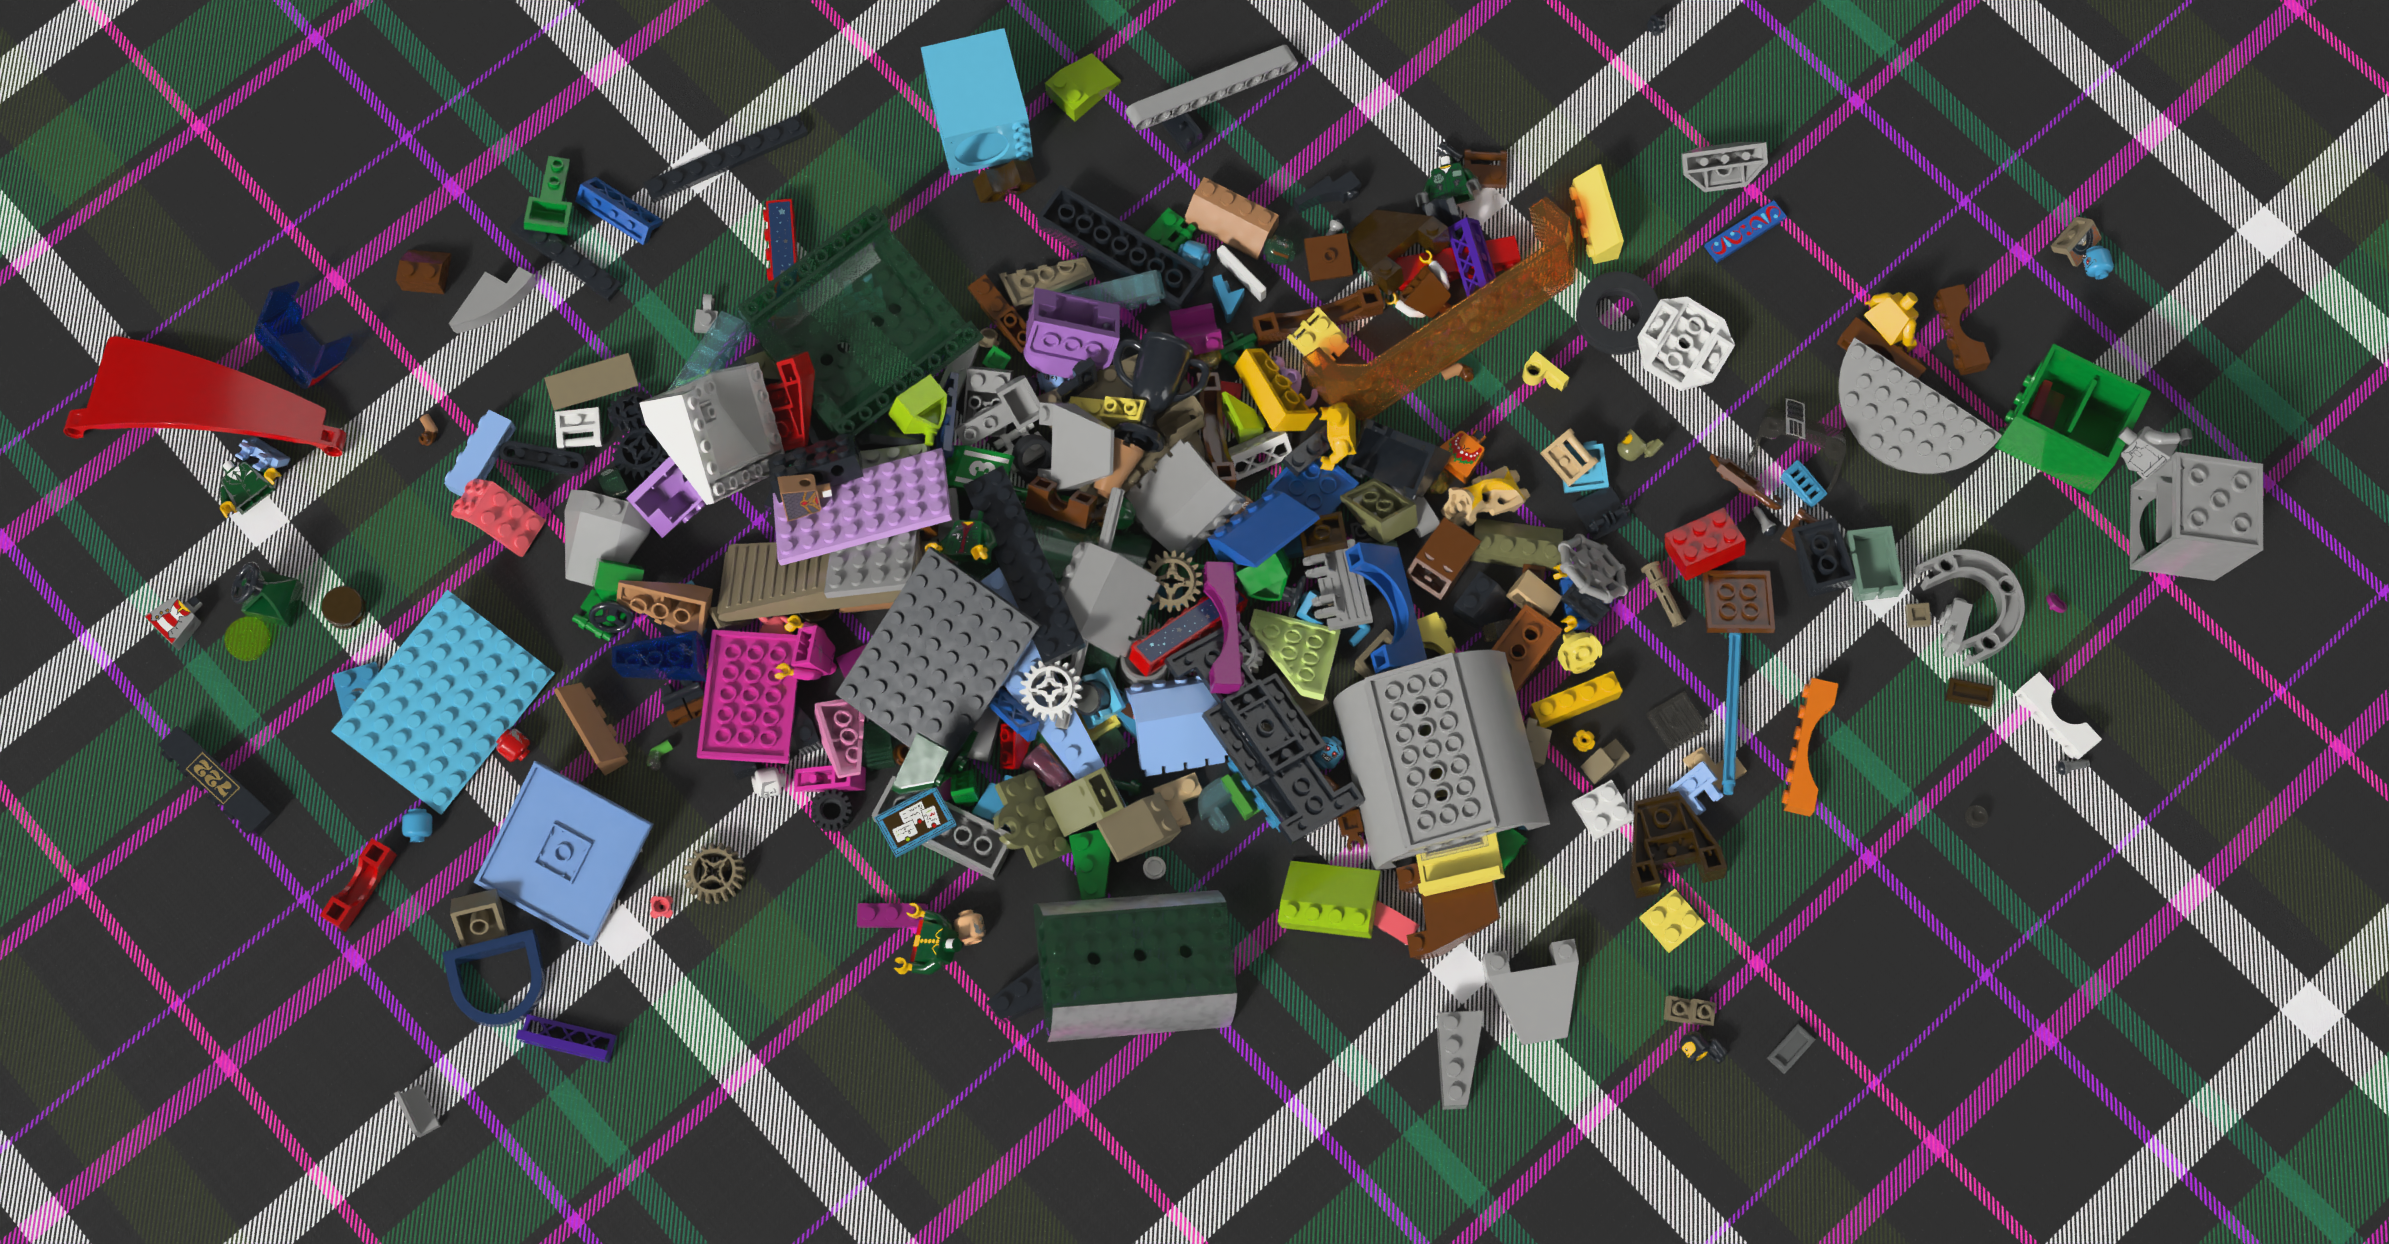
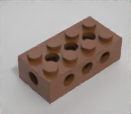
[1491,604,1562,695]

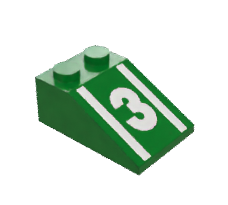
[945,445,1014,496]

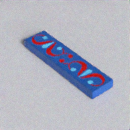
[1704,200,1787,263]

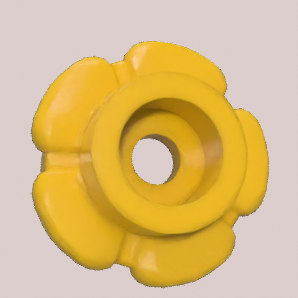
[1573,730,1595,752]

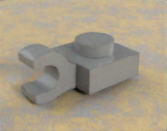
[694,294,719,334]

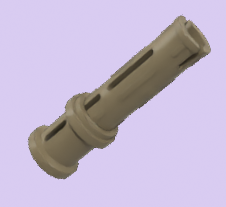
[1641,561,1685,627]

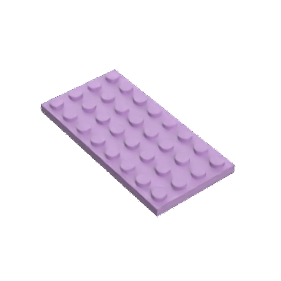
[773,448,952,566]

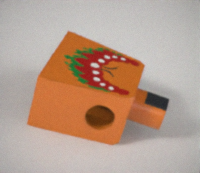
[1440,429,1486,484]

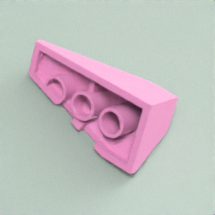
[813,699,865,778]

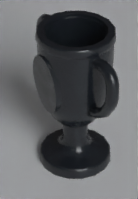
[1113,332,1210,453]

